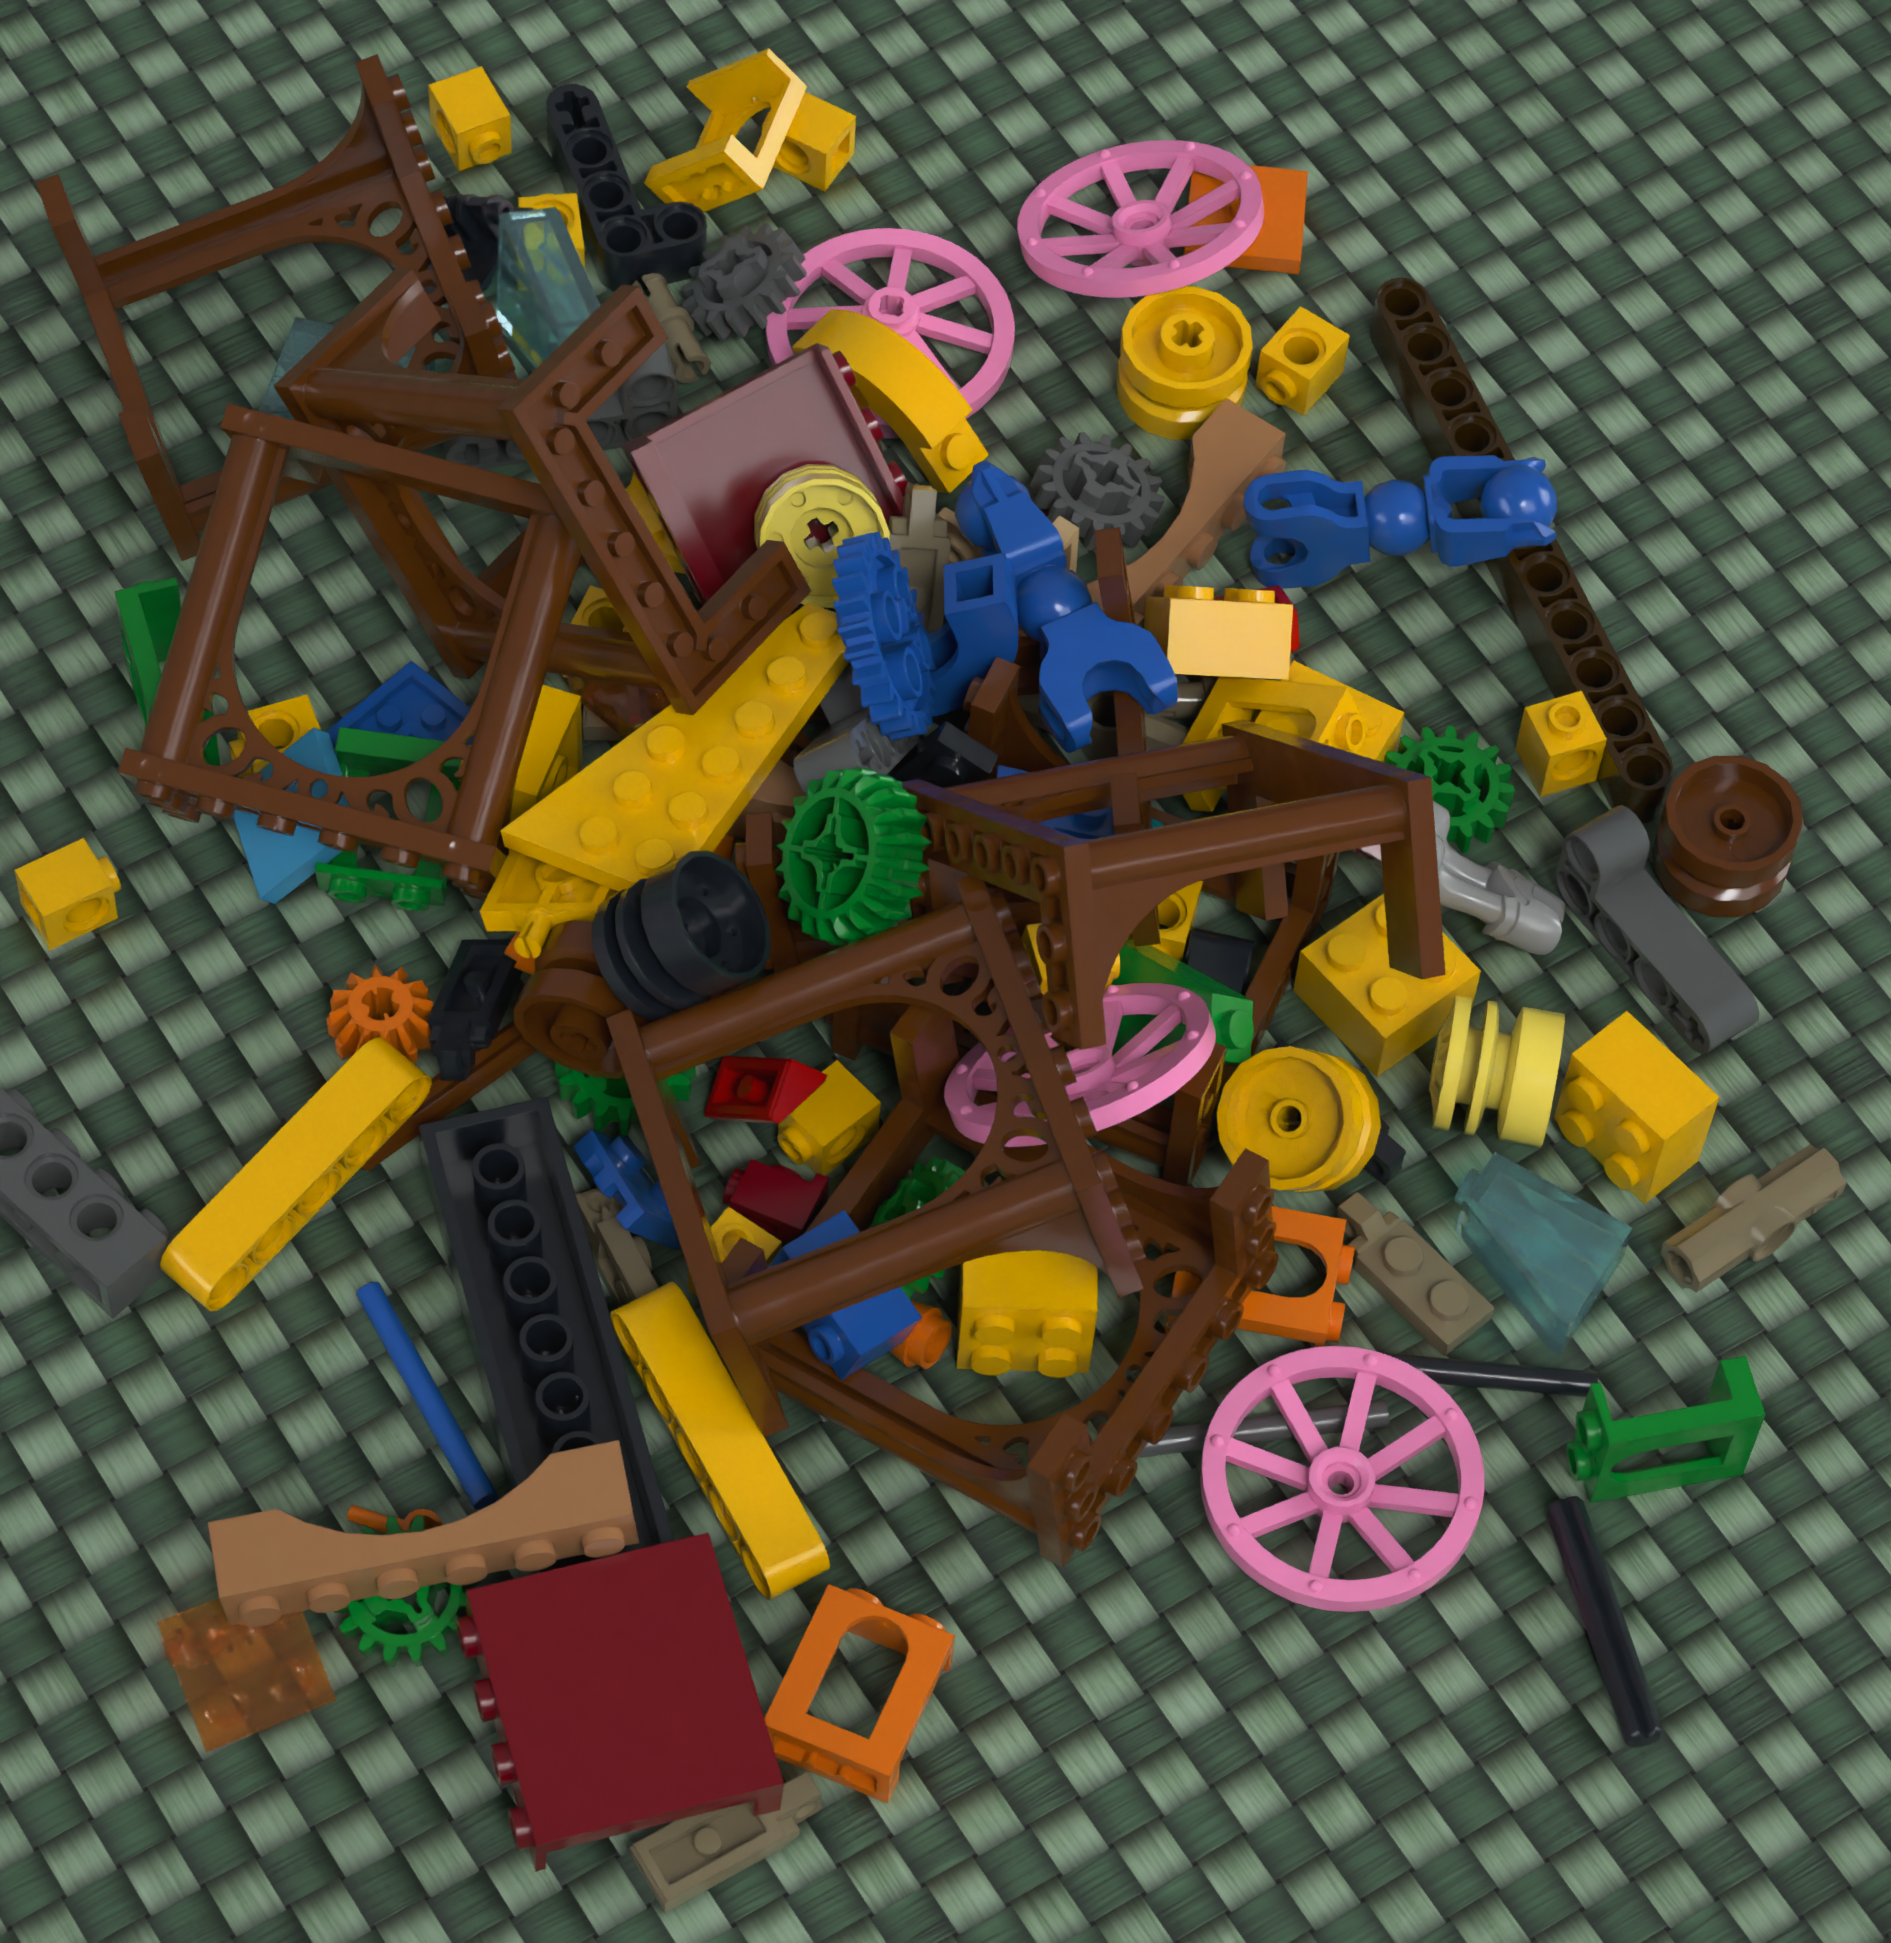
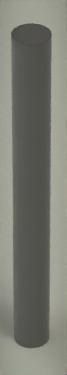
[1138,1400,1389,1458]

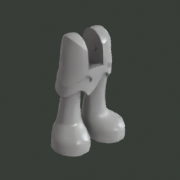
[1433,801,1566,955]

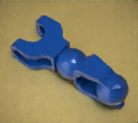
[1243,455,1558,589]
[955,460,1178,753]

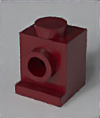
[723,1159,829,1247]

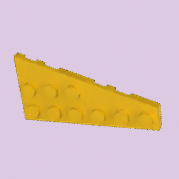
[500,603,849,892]

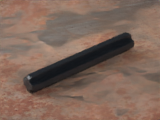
[1547,1496,1663,1748]

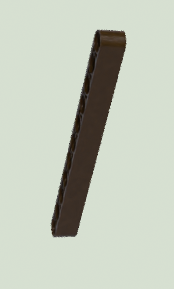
[1370,277,1674,824]

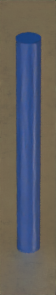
[356,1282,498,1510]

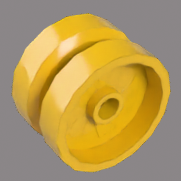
[1116,286,1253,440]
[1216,1046,1381,1193]

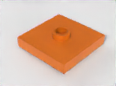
[1183,165,1308,274]

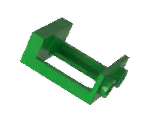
[114,577,220,766]
[315,727,461,911]
[1566,1356,1765,1503]

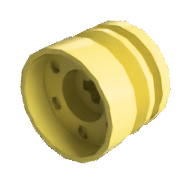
[754,464,890,608]
[1428,995,1565,1148]

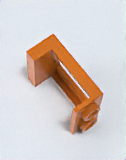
[1165,1206,1355,1348]
[764,1584,955,1803]

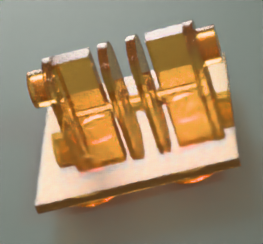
[157,1598,336,1752]

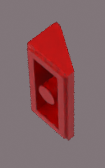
[704,1056,827,1124]

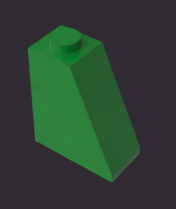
[1111,939,1254,1067]

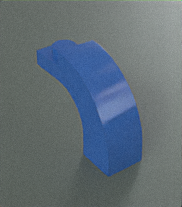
[928,552,1019,717]

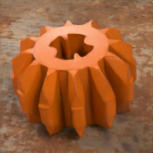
[326,963,434,1064]

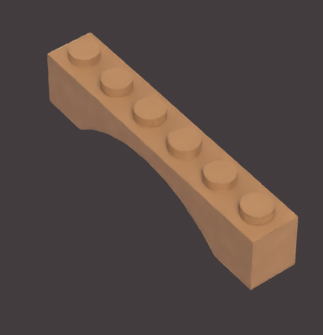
[1018,398,1286,637]
[208,1440,639,1627]

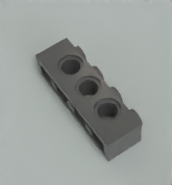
[0,1087,170,1319]

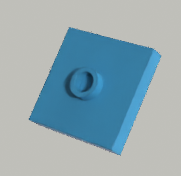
[234,728,350,904]

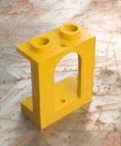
[644,48,807,212]
[1182,676,1369,812]

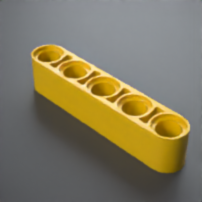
[160,1037,432,1312]
[611,1281,830,1600]

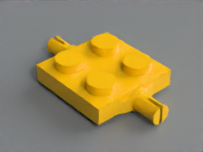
[480,850,618,959]

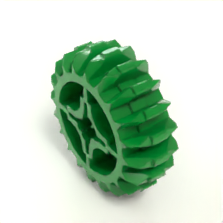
[774,767,932,946]

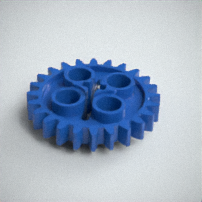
[832,532,936,741]

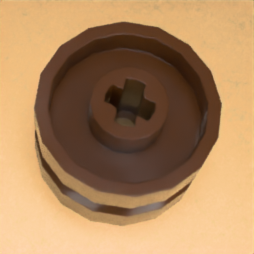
[1652,756,1804,917]
[514,920,652,1079]

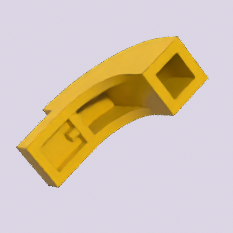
[791,309,989,494]

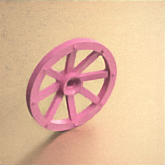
[1017,140,1264,298]
[766,228,1015,438]
[944,983,1216,1147]
[1200,1346,1485,1612]

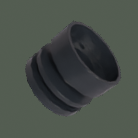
[592,851,771,1021]

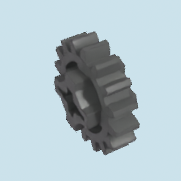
[681,223,807,340]
[1031,432,1165,551]

